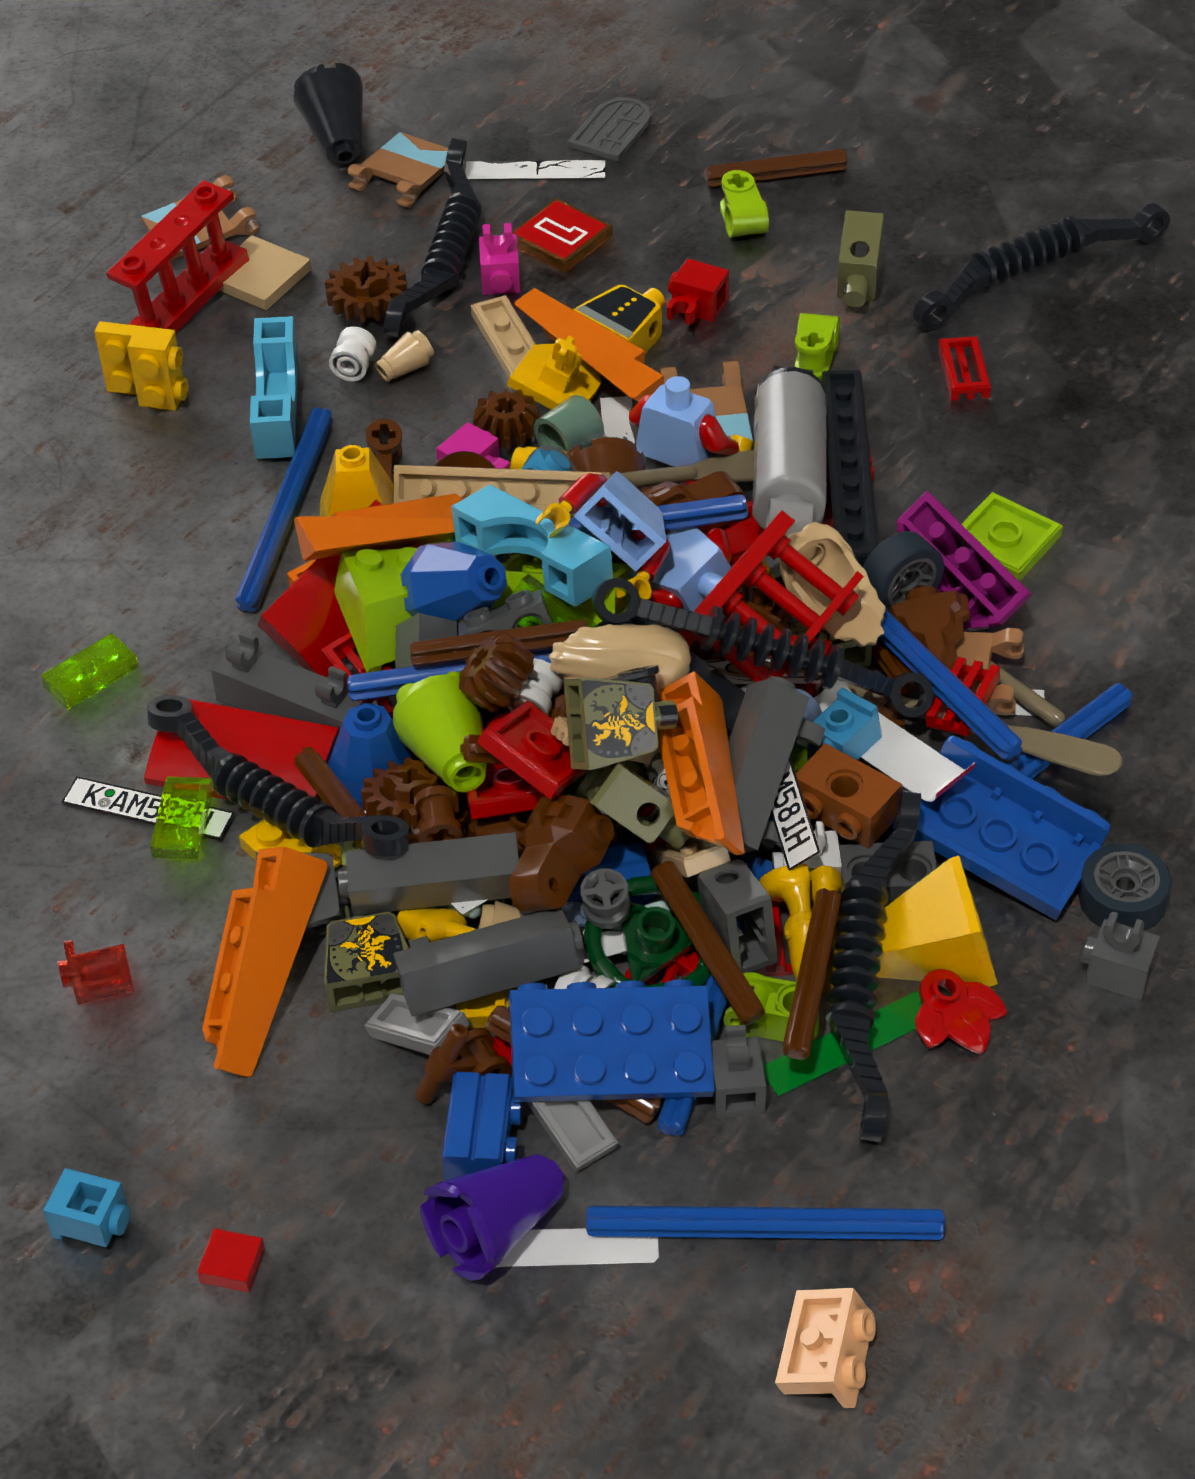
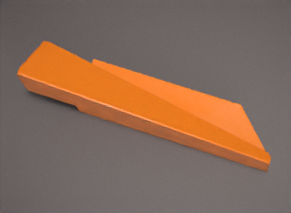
[515,288,664,401]
[294,493,463,561]
[657,671,745,855]
[202,846,328,1077]

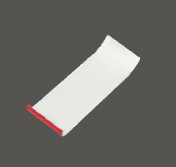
[814,680,975,802]

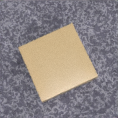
[219,235,312,311]

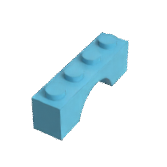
[250,316,298,459]
[451,484,613,607]

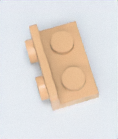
[775,1288,876,1408]

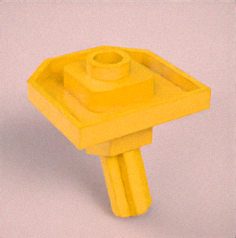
[507,336,602,410]

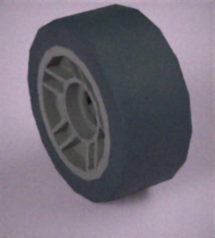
[863,531,945,611]
[1078,843,1172,931]

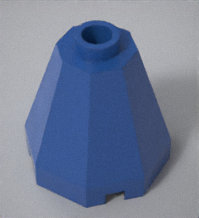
[401,542,507,631]
[328,703,420,811]

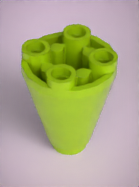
[393,671,486,792]

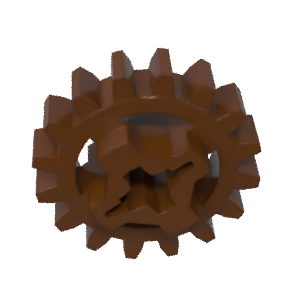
[325,256,407,322]
[361,757,462,833]

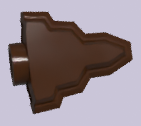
[889,586,970,670]

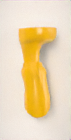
[759,864,843,997]

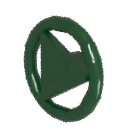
[584,875,711,988]

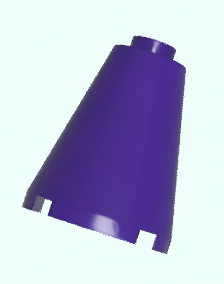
[420,1154,564,1281]

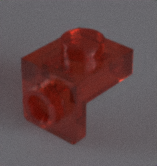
[57,939,135,1005]

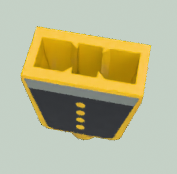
[573,285,665,354]

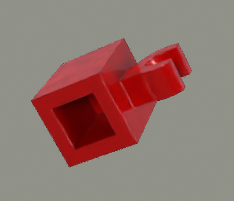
[667,258,729,325]

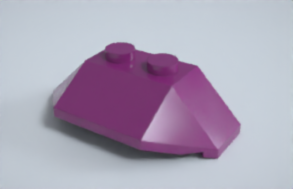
[897,490,1033,632]

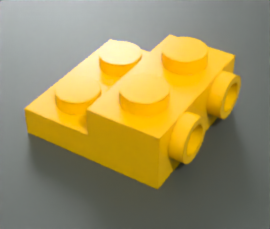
[94,321,189,411]

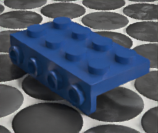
[893,736,1111,920]
[507,980,715,1102]

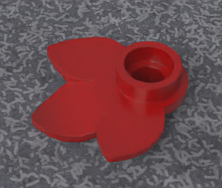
[915,969,1007,1055]

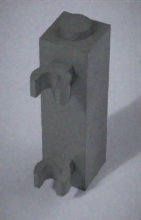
[211,631,360,731]
[729,676,825,852]
[338,832,519,916]
[393,908,584,1017]

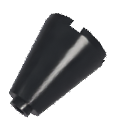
[293,63,363,164]

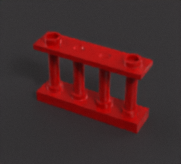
[106,180,249,334]
[678,510,864,682]

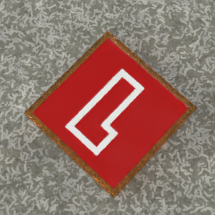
[512,198,613,273]

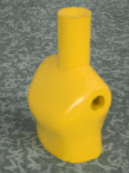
[396,907,477,943]

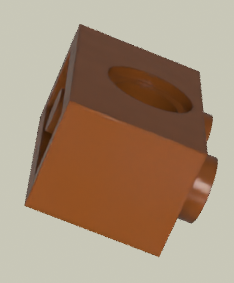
[796,743,902,849]

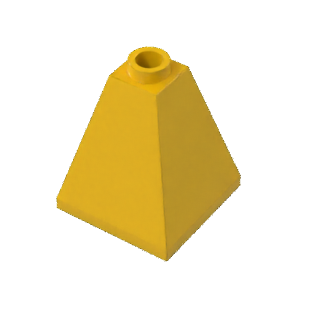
[320,445,394,517]
[875,856,998,987]

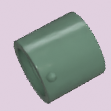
[534,395,604,452]

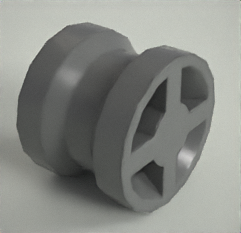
[580,868,631,929]

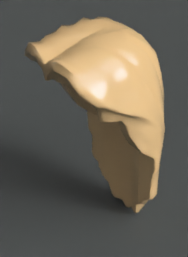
[779,522,886,647]
[548,623,691,690]

